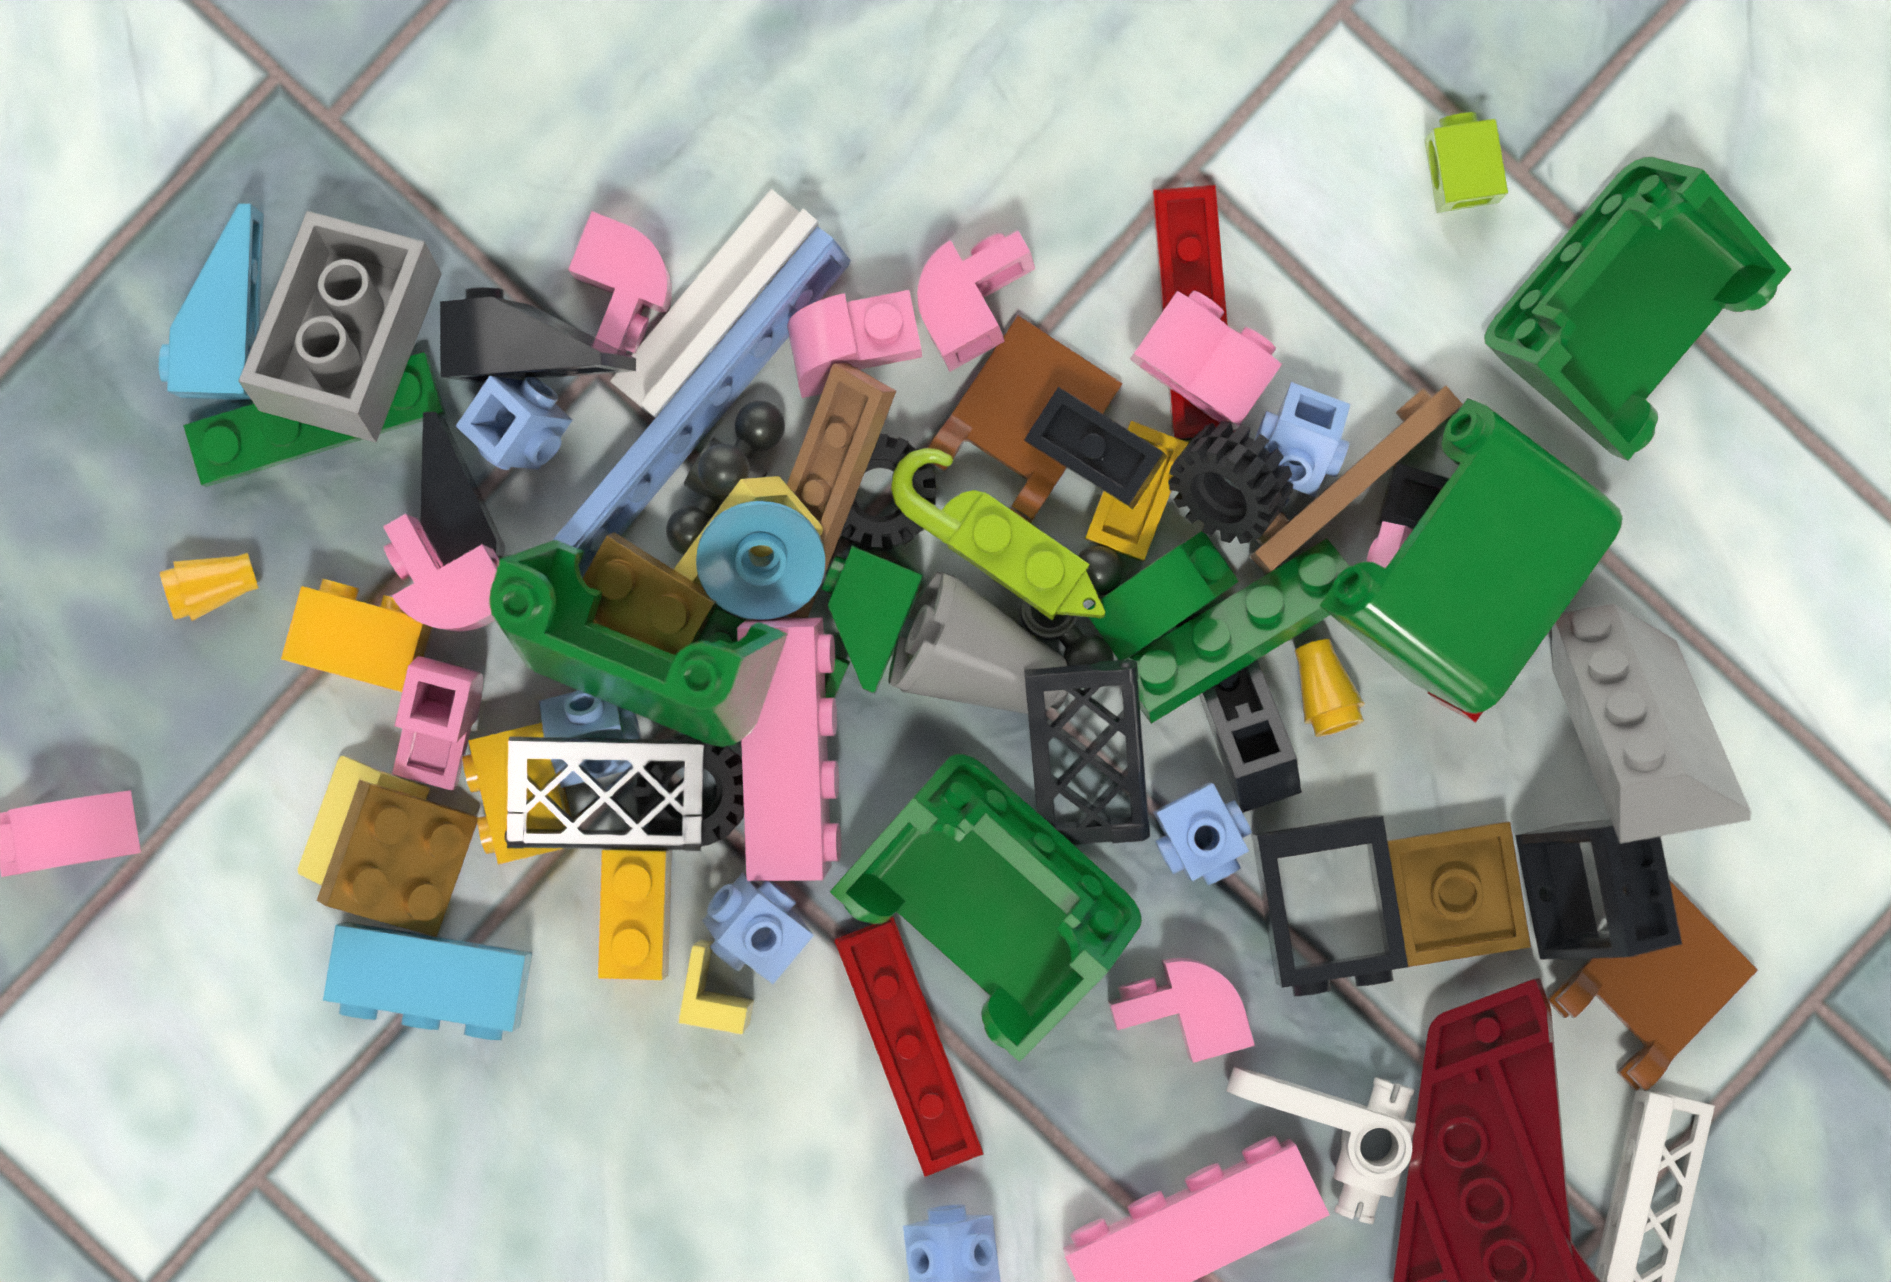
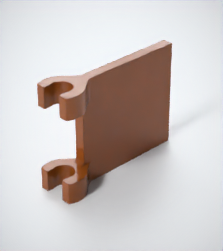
[928,315,1122,523]
[1548,881,1758,1091]

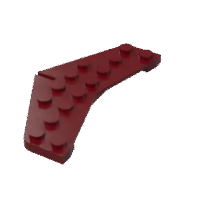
[1393,978,1601,1282]

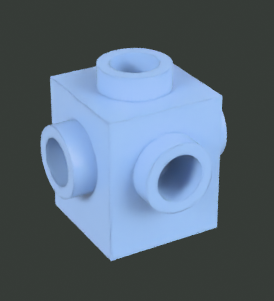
[456,376,573,470]
[1254,382,1350,497]
[539,690,641,788]
[1153,783,1252,885]
[702,872,814,984]
[903,1204,1001,1282]

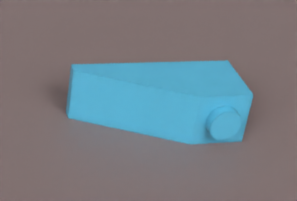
[159,203,264,400]

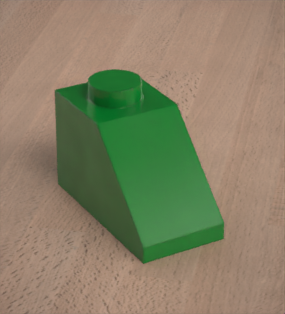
[822,546,923,694]

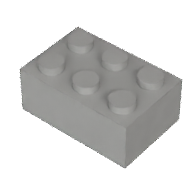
[238,211,442,443]

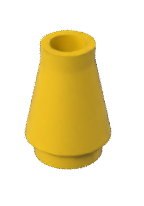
[159,553,259,621]
[1294,639,1365,737]

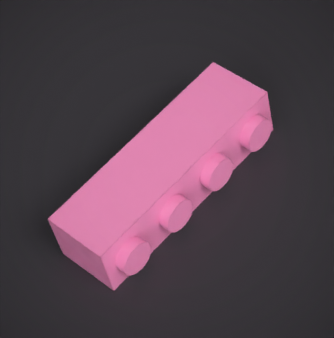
[737,617,841,881]
[1063,1136,1329,1282]

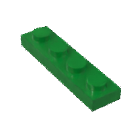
[183,352,446,487]
[1127,538,1350,724]

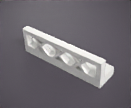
[610,189,819,419]
[1594,1087,1715,1282]

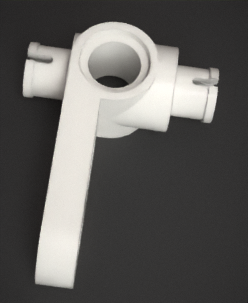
[1226,1066,1416,1224]

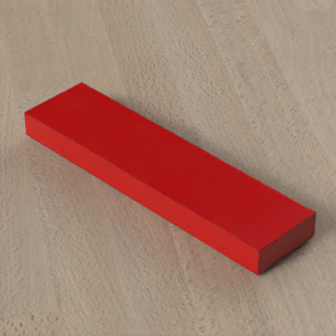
[1152,185,1236,440]
[834,916,984,1177]

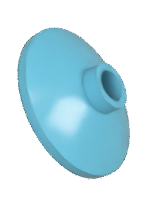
[696,501,825,620]

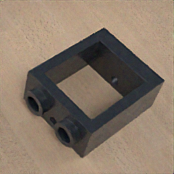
[1252,815,1408,997]
[1515,819,1682,960]

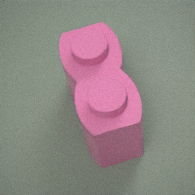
[1130,291,1282,431]

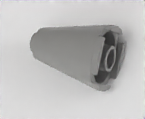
[888,571,1068,714]

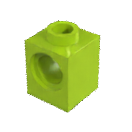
[1424,112,1508,213]

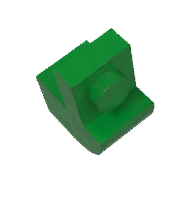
[1087,531,1239,660]

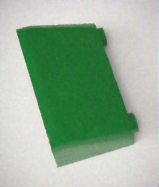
[1484,157,1792,461]
[1319,398,1623,714]
[489,540,788,747]
[829,754,1142,1062]

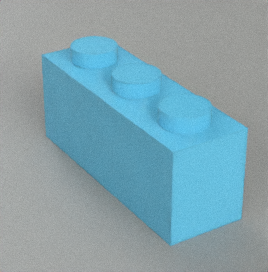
[323,922,533,1040]

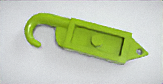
[891,448,1105,620]

